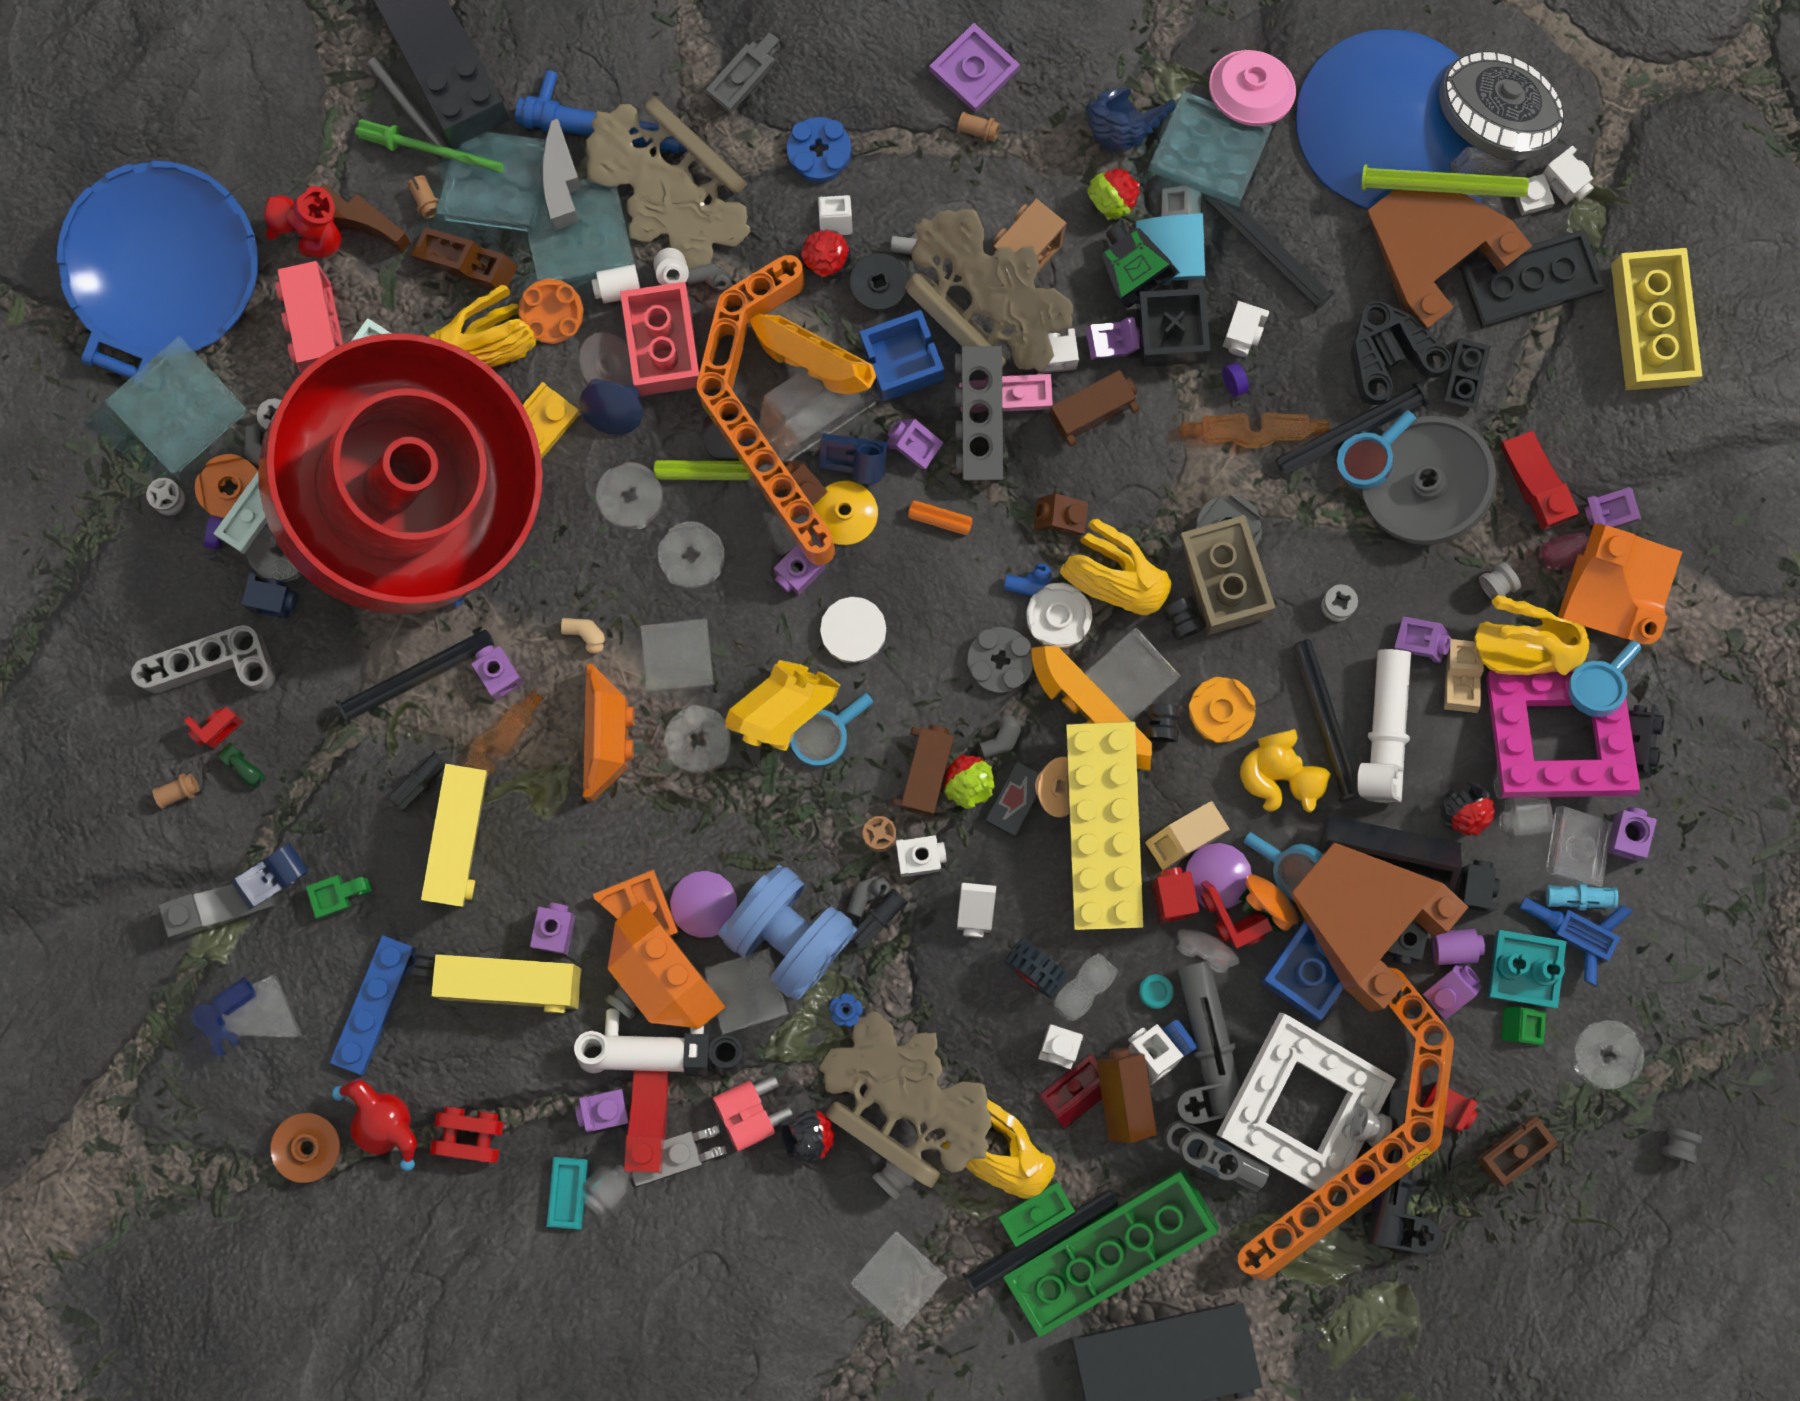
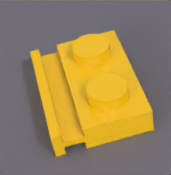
[523,382,580,459]

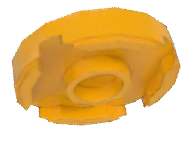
[1188,677,1256,743]

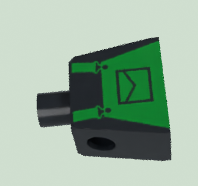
[1102,224,1180,308]

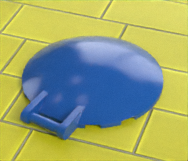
[1296,29,1483,210]
[57,161,258,388]

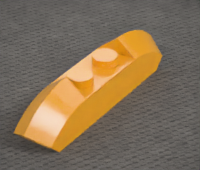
[750,314,876,394]
[1031,646,1152,771]

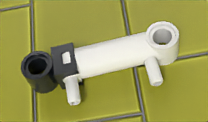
[574,1008,744,1077]

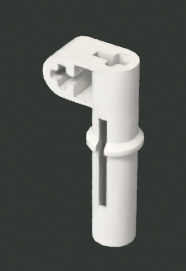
[1358,649,1411,803]

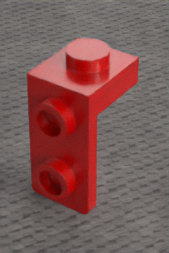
[1200,880,1273,949]

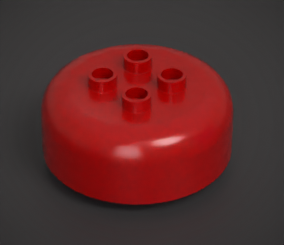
[258,333,542,614]

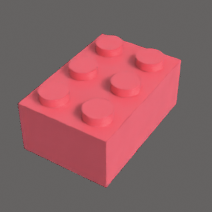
[275,261,343,373]
[620,282,700,396]

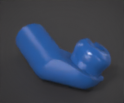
[1004,564,1052,596]

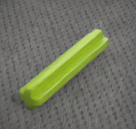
[654,460,751,480]

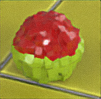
[1087,168,1140,220]
[943,754,995,809]

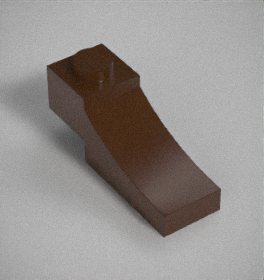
[320,183,411,253]
[411,227,518,291]

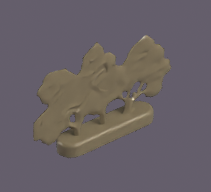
[586,95,751,269]
[905,209,1073,372]
[819,1011,992,1188]

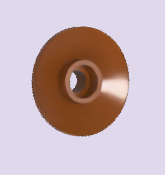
[270,1113,340,1183]

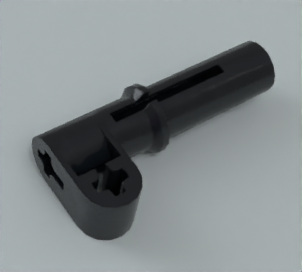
[1367,1089,1441,1254]

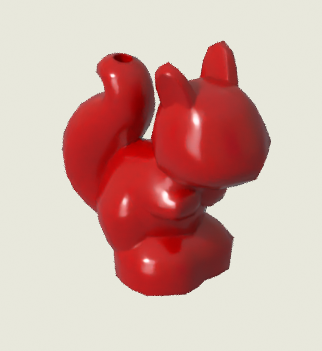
[264,186,342,259]

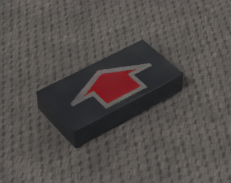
[985,762,1039,837]

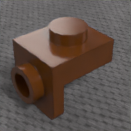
[781,459,828,506]
[1034,493,1088,536]

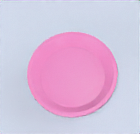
[1209,50,1296,126]

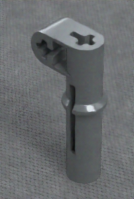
[1174,960,1241,1124]

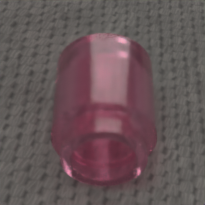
[1542,531,1590,570]

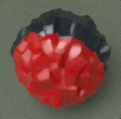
[799,230,851,282]
[1440,781,1495,836]
[781,1109,835,1164]

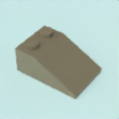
[1181,515,1276,636]

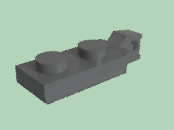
[705,32,780,115]

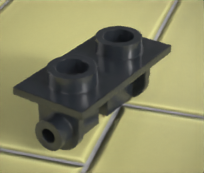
[1629,704,1664,777]

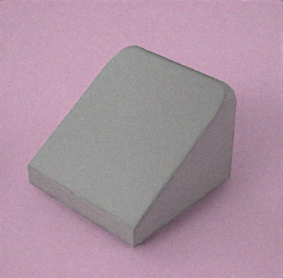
[1161,184,1201,216]

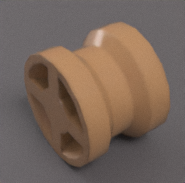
[863,816,896,852]

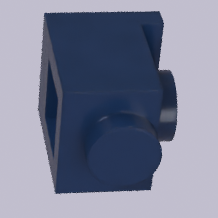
[241,573,298,619]

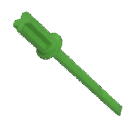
[355,119,504,173]

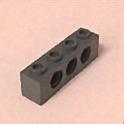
[955,346,1003,480]

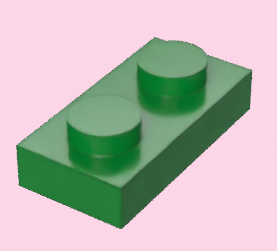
[997,1180,1075,1247]

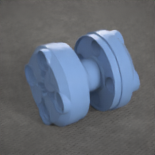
[717,865,858,1001]

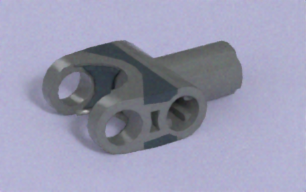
[1164,1120,1270,1193]

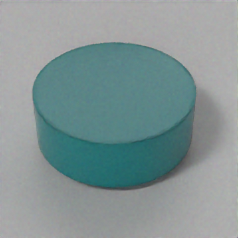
[1138,974,1173,1009]

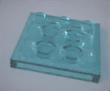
[1148,91,1273,207]
[436,132,546,232]
[519,179,634,283]
[105,336,249,476]

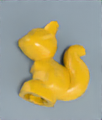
[1240,729,1330,812]

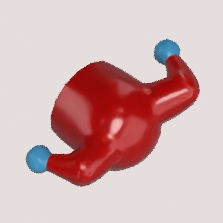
[331,1079,417,1171]

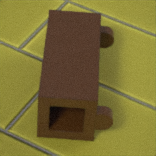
[1049,370,1139,447]
[892,725,954,818]
[1096,1048,1157,1143]

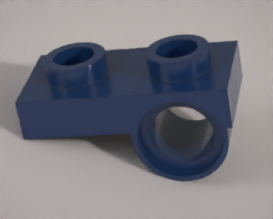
[819,433,888,484]
[231,843,309,910]

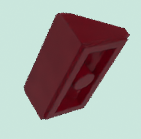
[1038,1054,1102,1128]

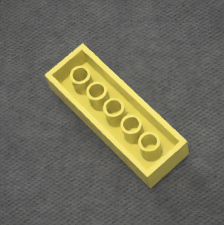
[1066,722,1143,930]

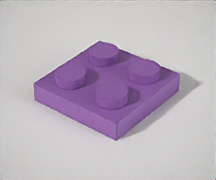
[929,23,1020,113]

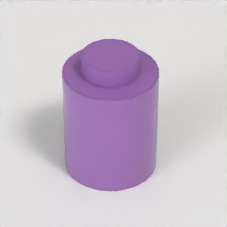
[1431,929,1485,966]

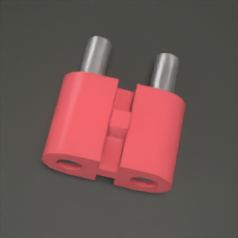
[712,1076,793,1152]

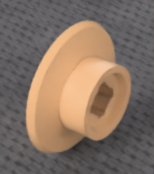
[1035,757,1070,817]

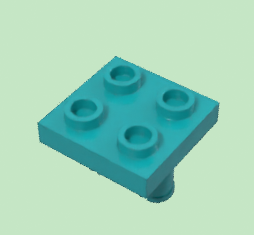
[1487,930,1567,1009]

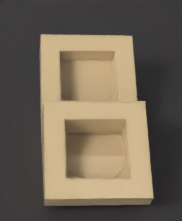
[1444,639,1484,713]

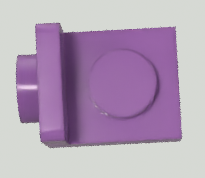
[887,419,944,469]
[1394,616,1451,663]
[575,1089,629,1132]

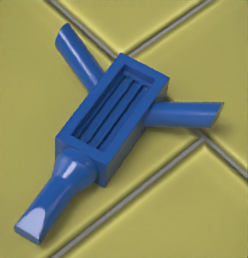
[1519,897,1633,987]

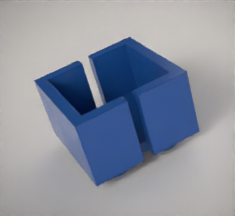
[859,310,944,402]

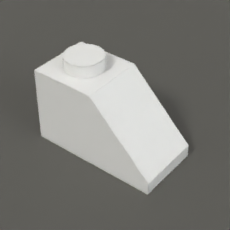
[957,883,996,938]

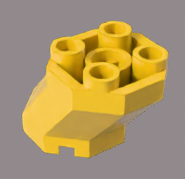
[725,660,841,751]

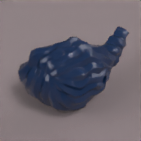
[1086,88,1176,152]

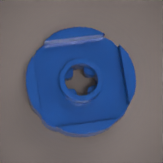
[787,117,851,183]

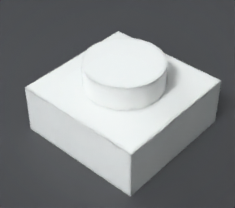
[1515,173,1555,216]

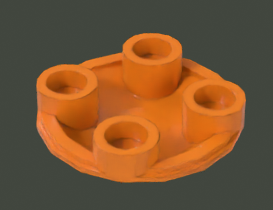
[518,278,583,344]
[1245,875,1299,931]

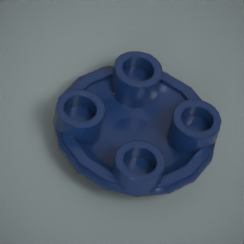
[579,378,643,435]

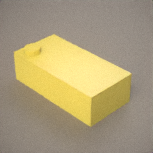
[1611,248,1702,391]
[421,764,488,907]
[432,955,582,1013]

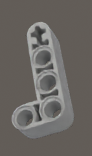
[131,625,275,694]

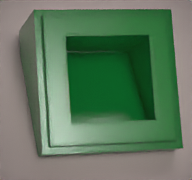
[1501,1007,1546,1045]

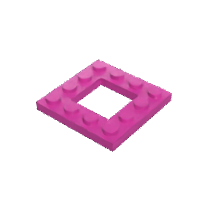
[1486,670,1641,798]

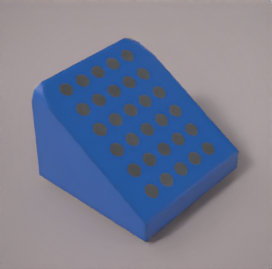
[1162,1020,1197,1057]

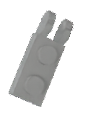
[632,1125,727,1186]

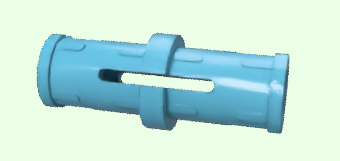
[1546,884,1619,911]

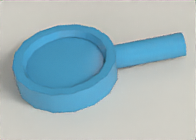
[1568,640,1641,717]

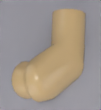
[561,618,605,653]

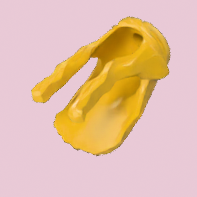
[428,285,536,367]
[1060,519,1171,616]
[1474,595,1590,675]
[942,1099,1055,1199]

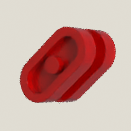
[429,1106,504,1163]

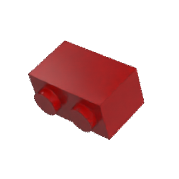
[1151,867,1199,924]

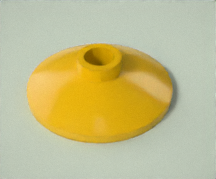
[813,481,878,546]

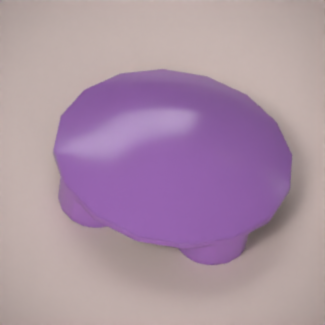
[1186,843,1252,909]
[670,871,737,938]

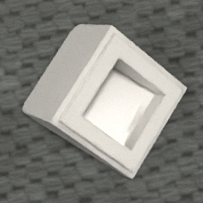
[818,195,853,235]

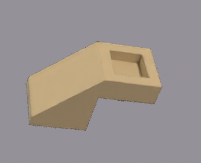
[1145,801,1230,870]

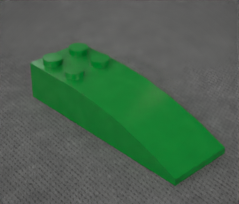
[1003,1167,1220,1338]

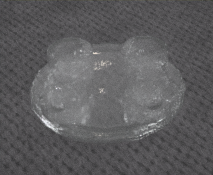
[1177,929,1239,973]

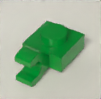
[306,875,372,919]

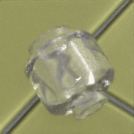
[582,1164,634,1217]

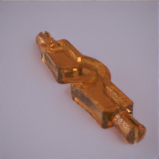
[1181,412,1330,448]
[437,690,544,807]

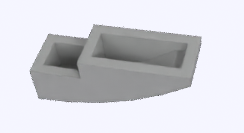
[543,119,582,230]

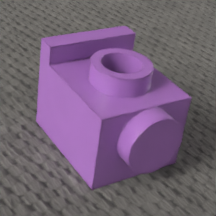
[774,544,826,596]
[471,645,524,701]

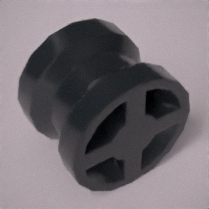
[407,947,446,979]

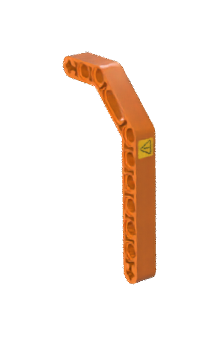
[697,255,835,565]
[1238,968,1454,1280]

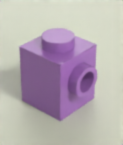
[530,902,576,956]

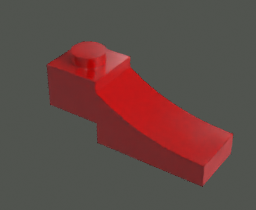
[1500,431,1579,531]
[624,1071,669,1174]

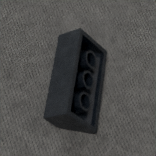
[1318,815,1462,892]

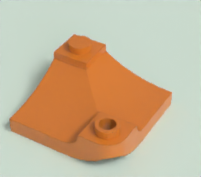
[1558,523,1682,644]

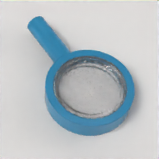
[791,692,874,767]
[1243,832,1323,901]

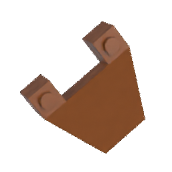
[1367,170,1532,328]
[1290,843,1468,1012]

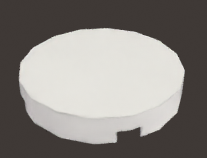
[1026,583,1092,649]
[820,597,886,663]

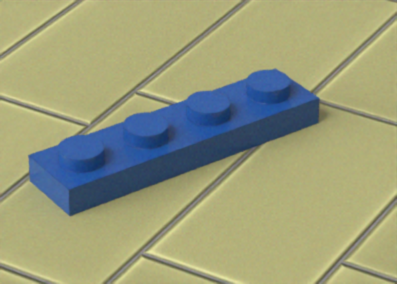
[330,935,412,1076]

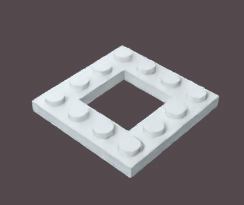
[1216,1012,1396,1201]

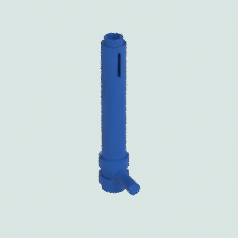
[515,70,688,155]

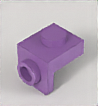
[1085,317,1141,360]
[1585,487,1641,528]
[1422,964,1482,1020]

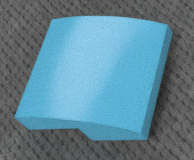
[1136,213,1205,285]

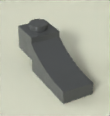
[159,884,276,939]

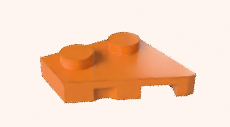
[593,870,679,936]

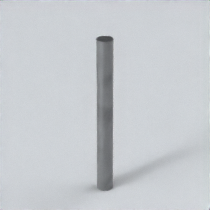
[367,56,451,161]

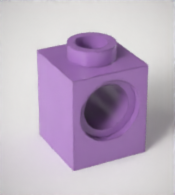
[1606,807,1657,862]

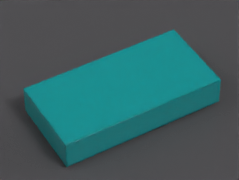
[546,1157,589,1229]

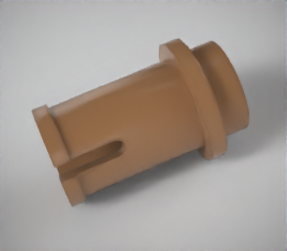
[957,112,1000,143]
[407,175,442,219]
[152,773,199,809]

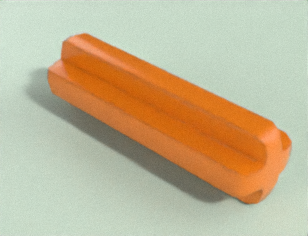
[908,500,973,535]

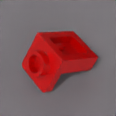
[184,706,244,749]
[1423,1081,1478,1132]

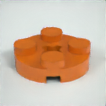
[195,454,258,519]

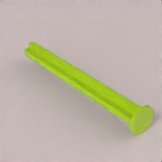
[1362,164,1529,197]

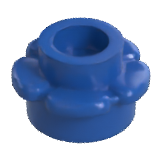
[829,993,863,1027]

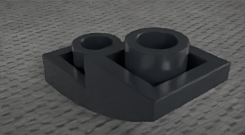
[1443,338,1491,409]

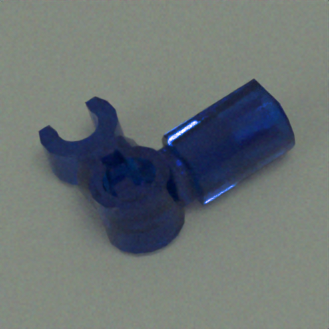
[192,977,257,1057]

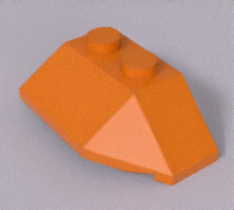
[583,664,635,802]
[608,901,726,1029]

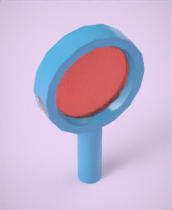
[1337,410,1416,489]

